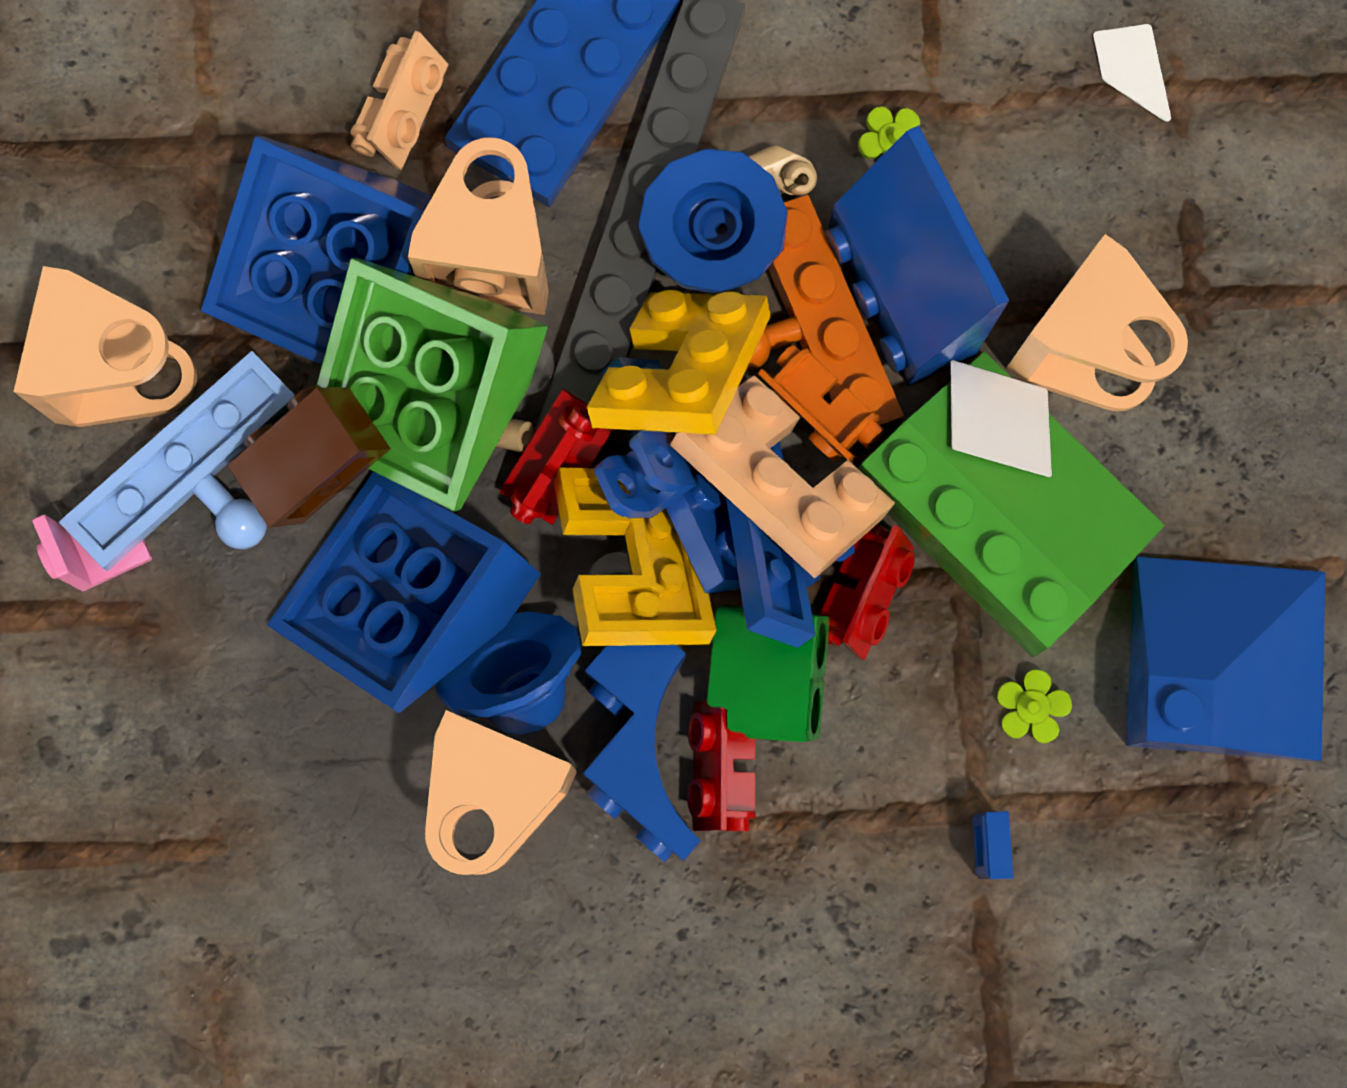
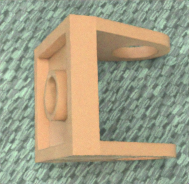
[408,138,549,315]
[1006,234,1188,411]
[13,266,197,427]
[425,710,577,875]

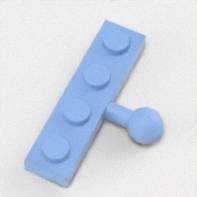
[59,351,295,571]

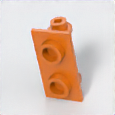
[758,345,884,465]

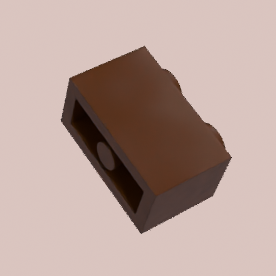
[228,385,391,528]

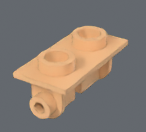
[350,31,449,170]

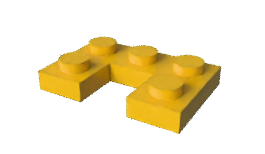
[587,290,771,435]
[554,467,717,646]

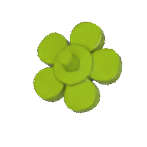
[858,106,920,160]
[997,670,1072,743]

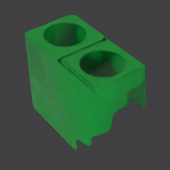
[707,604,830,742]

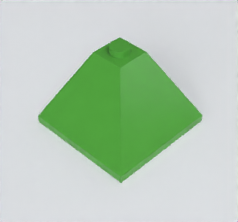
[317,258,548,511]

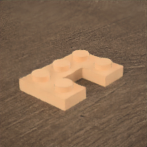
[670,376,895,578]

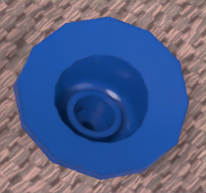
[637,149,788,294]
[436,611,581,735]

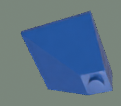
[201,136,433,365]
[267,472,541,713]
[1126,556,1325,762]

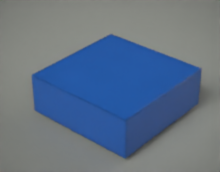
[972,811,1014,879]

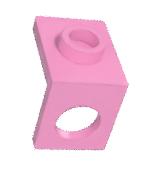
[32,514,152,592]

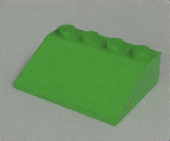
[858,351,1165,658]

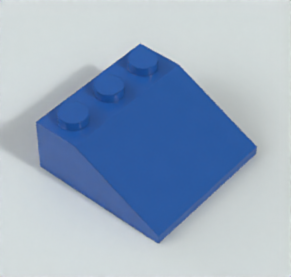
[825,125,1009,386]

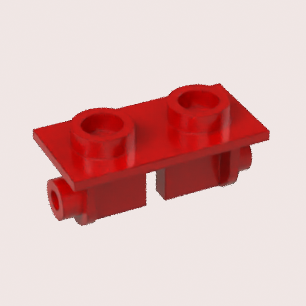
[499,389,613,525]
[820,524,915,661]
[687,700,756,832]

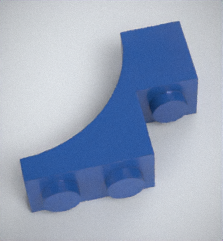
[583,645,701,863]

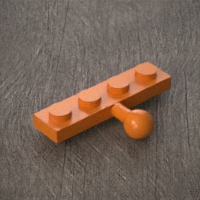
[746,194,904,429]

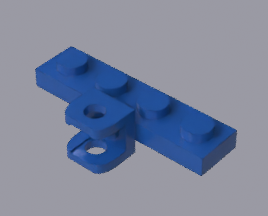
[594,357,741,593]
[726,441,855,648]

